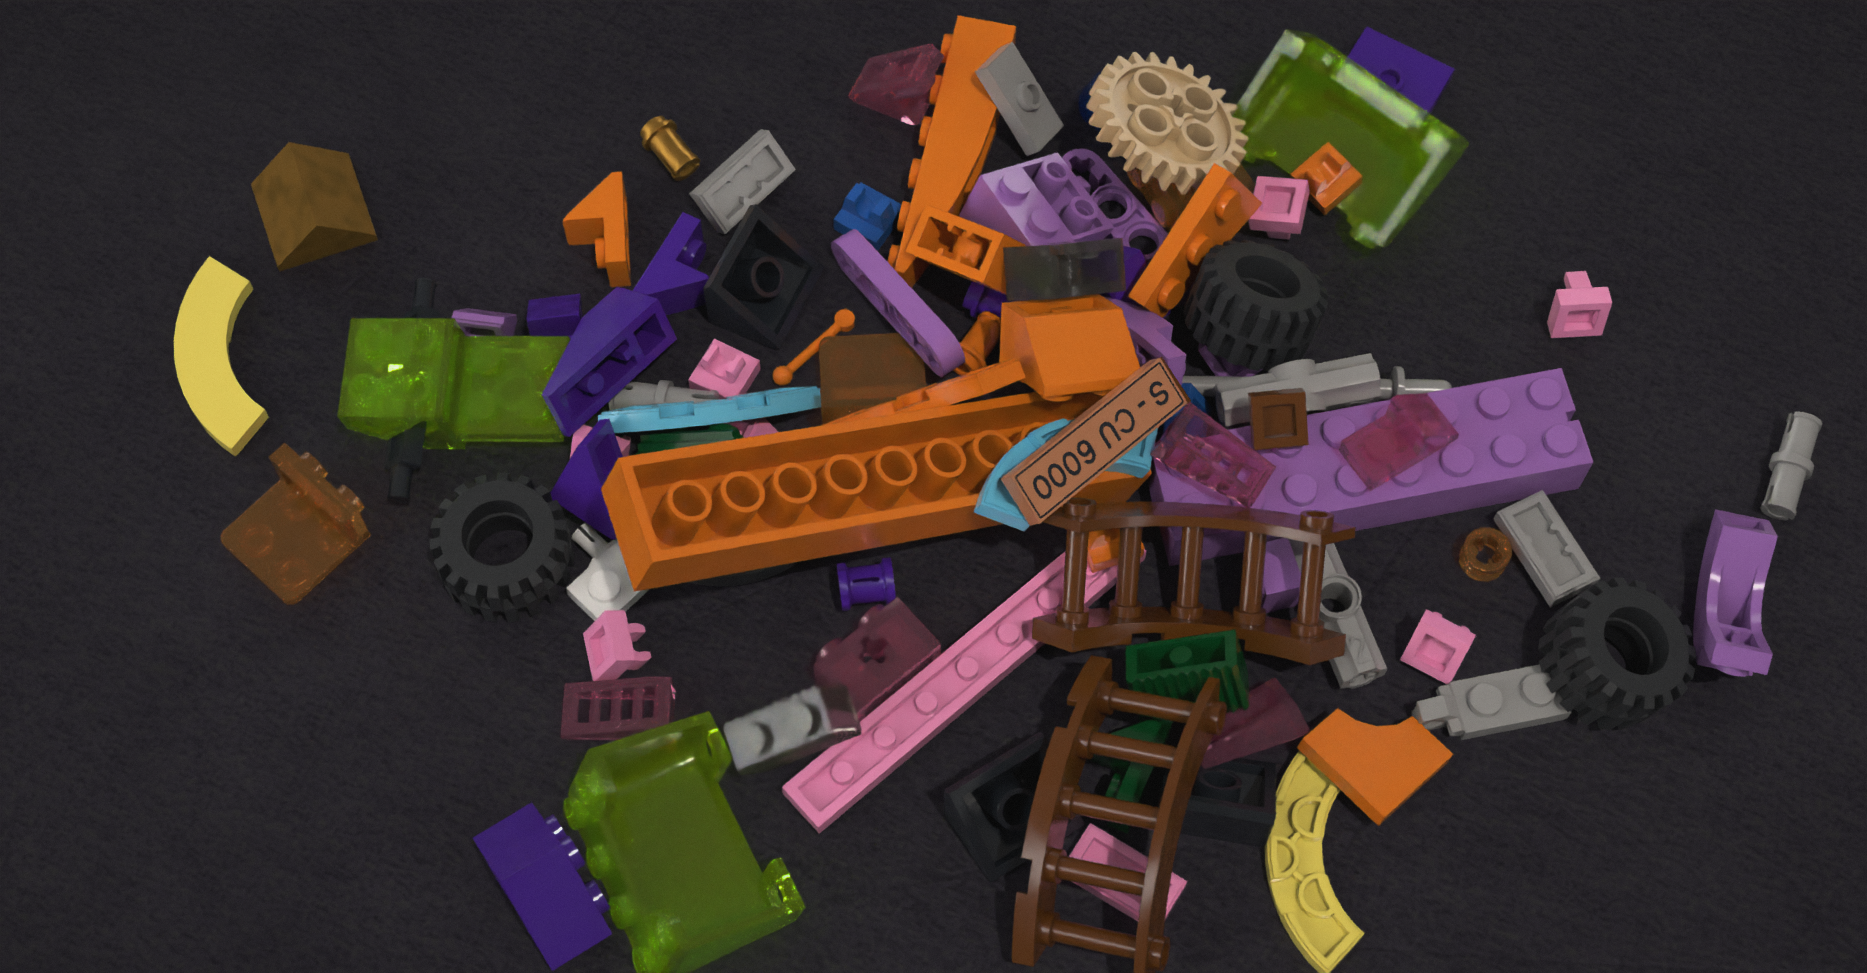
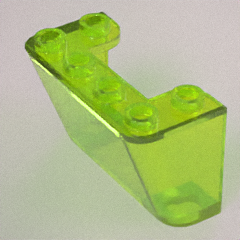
[563,711,806,973]

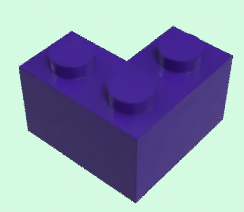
[473,802,612,971]

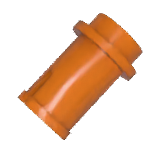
[954,311,1001,376]

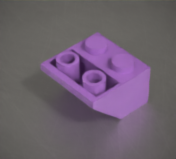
[959,153,1114,288]

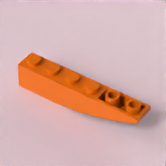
[887,16,1016,288]

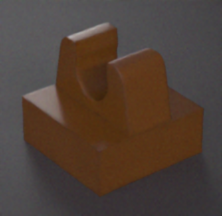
[1248,388,1309,450]

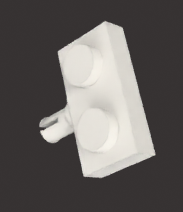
[566,523,649,621]

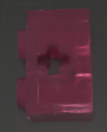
[813,597,941,726]

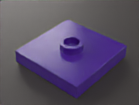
[1320,27,1455,150]

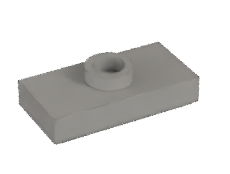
[975,42,1064,156]
[689,129,796,234]
[1494,490,1600,608]

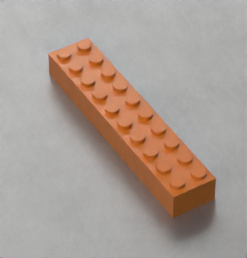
[601,392,1152,592]

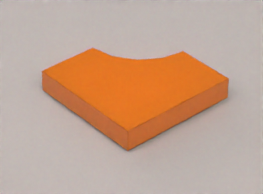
[1297,708,1454,826]

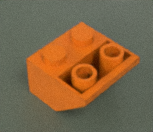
[999,294,1140,401]

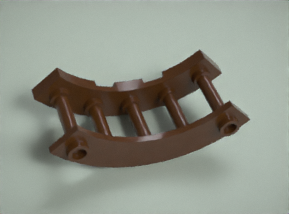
[1032,497,1356,665]
[1012,655,1227,973]

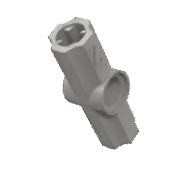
[1214,353,1382,430]
[1286,538,1387,689]

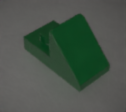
[1089,718,1173,834]

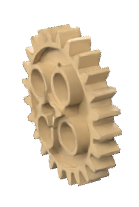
[1086,52,1248,195]

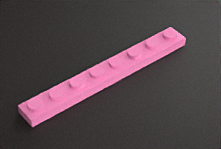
[782,549,1147,834]

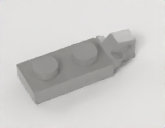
[1411,665,1571,740]

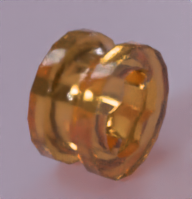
[1459,527,1512,582]

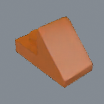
[563,172,631,287]

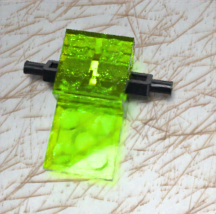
[337,278,570,504]

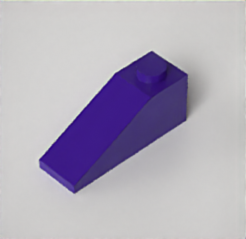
[542,286,677,437]

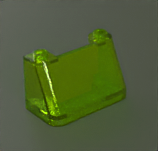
[1232,29,1470,249]

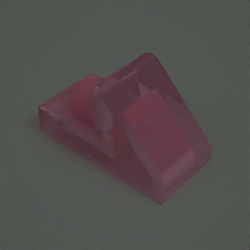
[848,43,944,125]
[1338,393,1459,491]

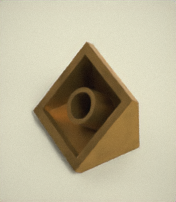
[251,142,378,271]

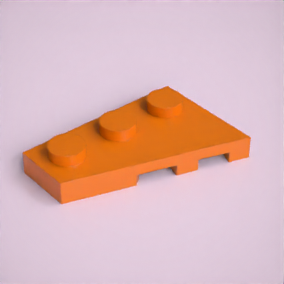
[1128,163,1263,318]

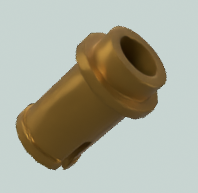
[640,116,701,181]

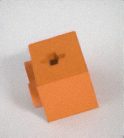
[906,204,1037,299]

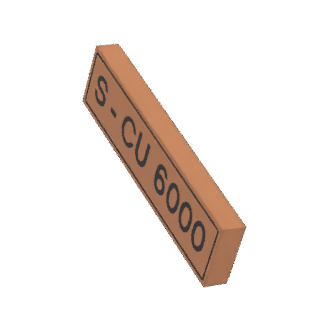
[1001,358,1187,525]

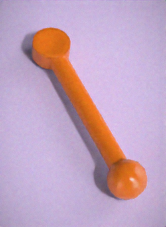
[772,309,855,386]

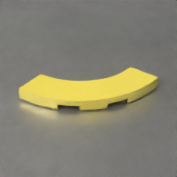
[174,256,269,457]
[1265,751,1364,973]

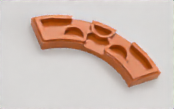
[821,358,1026,426]

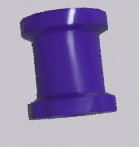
[836,557,896,611]

